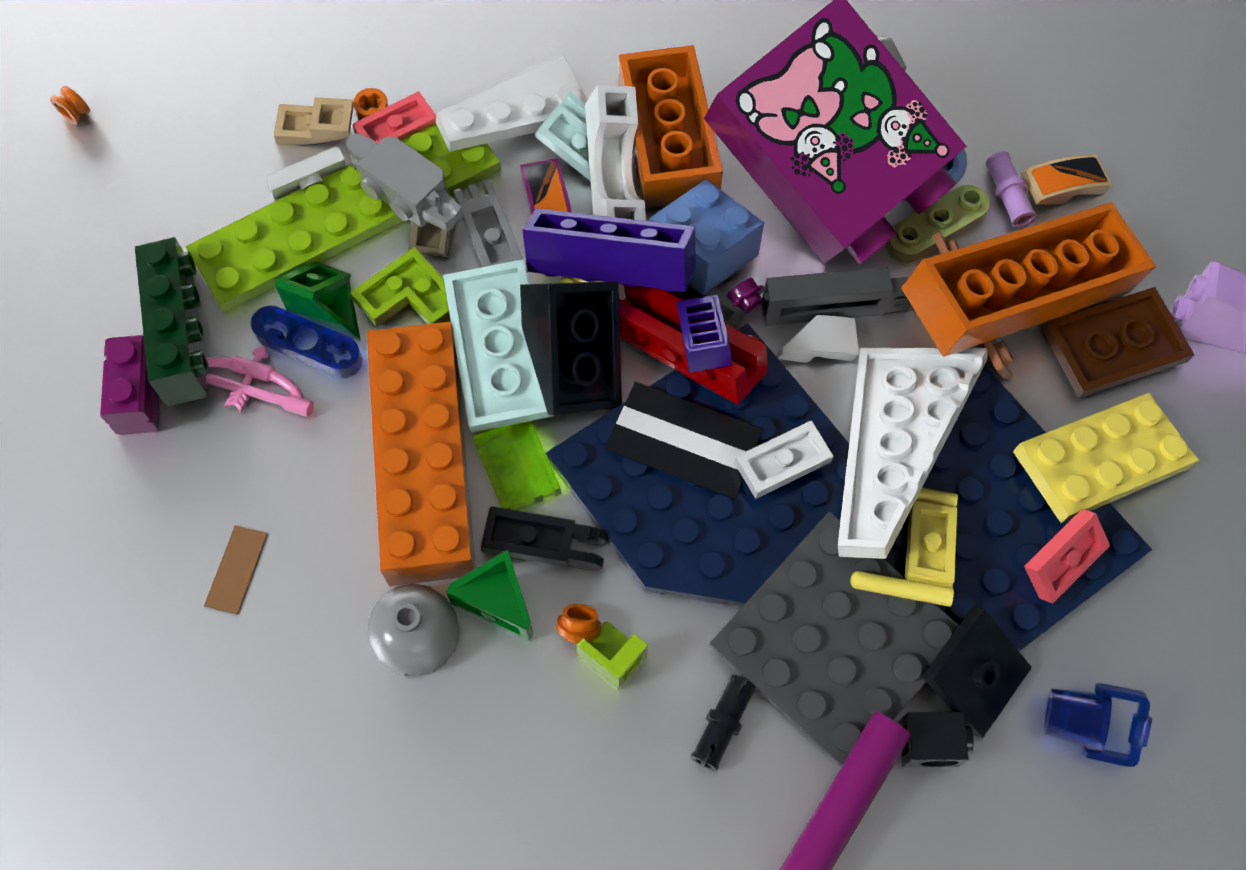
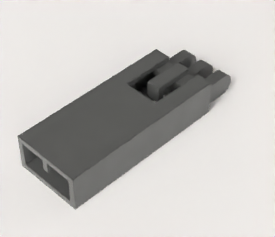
[761,267,911,326]

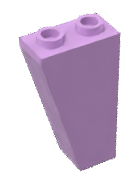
[1171,261,1246,353]

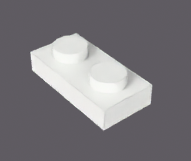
[735,420,833,499]

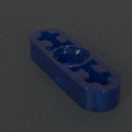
[251,306,363,378]

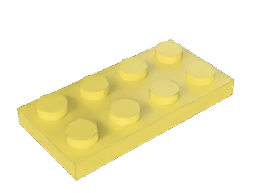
[1013,393,1199,523]

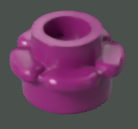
[726,278,764,314]

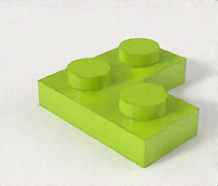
[350,247,450,327]

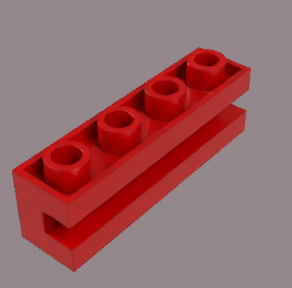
[619,286,768,405]

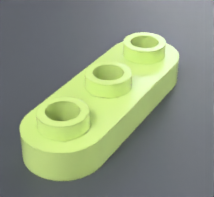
[886,185,990,263]

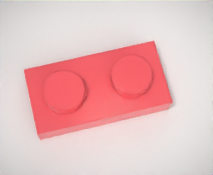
[352,91,436,144]
[1024,509,1110,604]

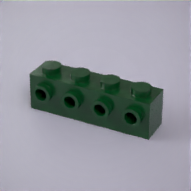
[135,237,209,407]

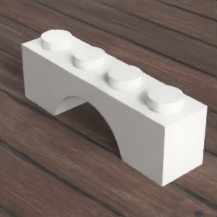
[585,85,646,221]

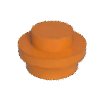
[556,604,601,644]

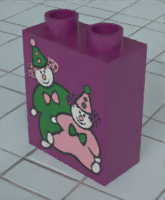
[704,0,967,264]

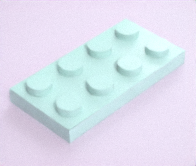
[443,259,554,433]

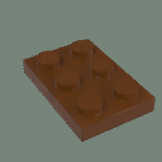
[1041,287,1195,399]

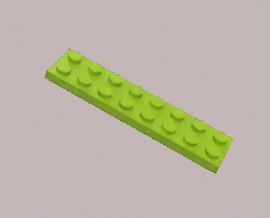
[185,123,501,313]

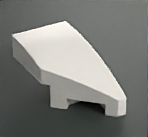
[777,315,859,363]

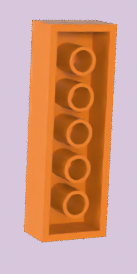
[901,202,1157,357]
[367,322,476,586]

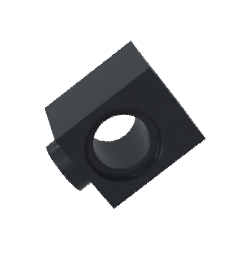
[898,712,974,767]

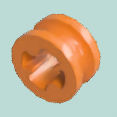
[50,86,91,125]
[353,88,388,120]

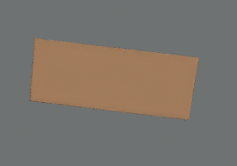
[204,525,267,615]

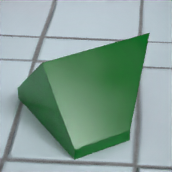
[275,262,361,341]
[446,550,533,641]

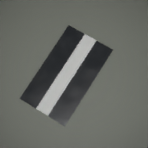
[605,381,763,499]

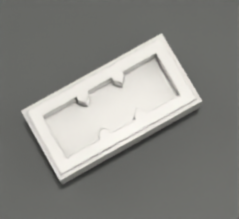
[266,146,345,199]

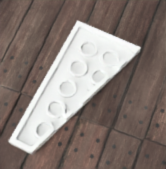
[838,348,988,559]

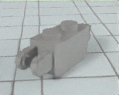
[345,133,463,232]

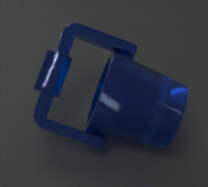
[1043,683,1153,767]

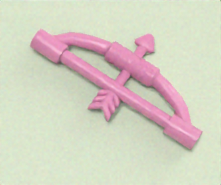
[206,345,314,417]

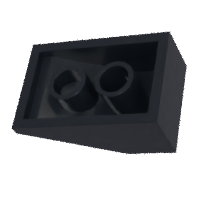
[520,282,622,415]

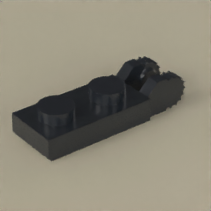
[480,506,608,571]

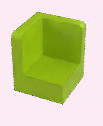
[576,622,648,690]

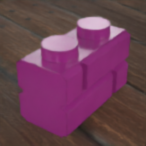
[100,335,160,435]

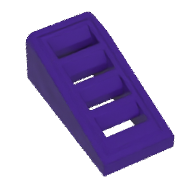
[676,294,732,373]

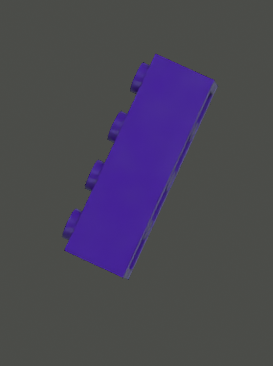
[522,208,696,292]

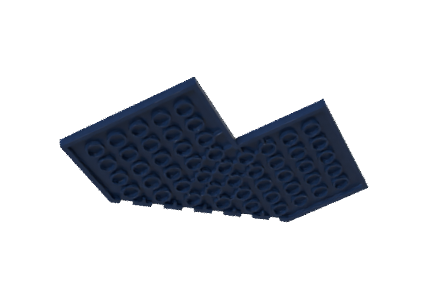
[546,323,1152,652]

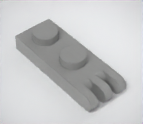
[453,179,523,267]

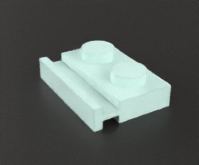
[535,91,591,182]

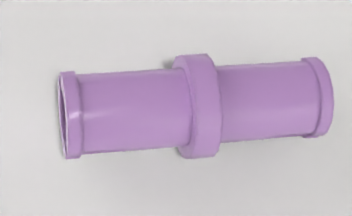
[986,151,1037,228]

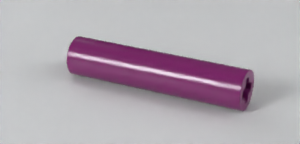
[779,711,912,870]

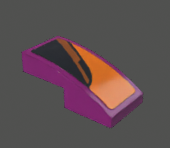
[520,158,572,216]

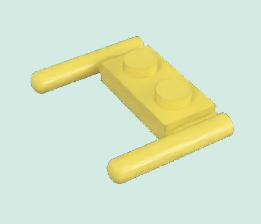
[850,488,958,607]

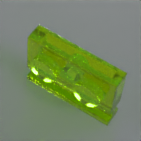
[472,421,561,511]

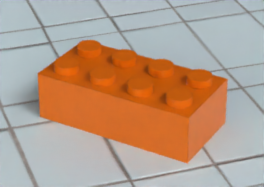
[619,45,723,208]

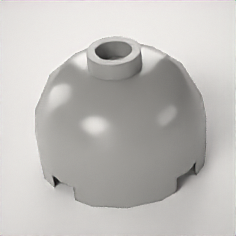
[368,583,459,676]

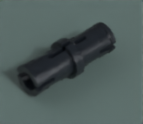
[690,674,757,771]

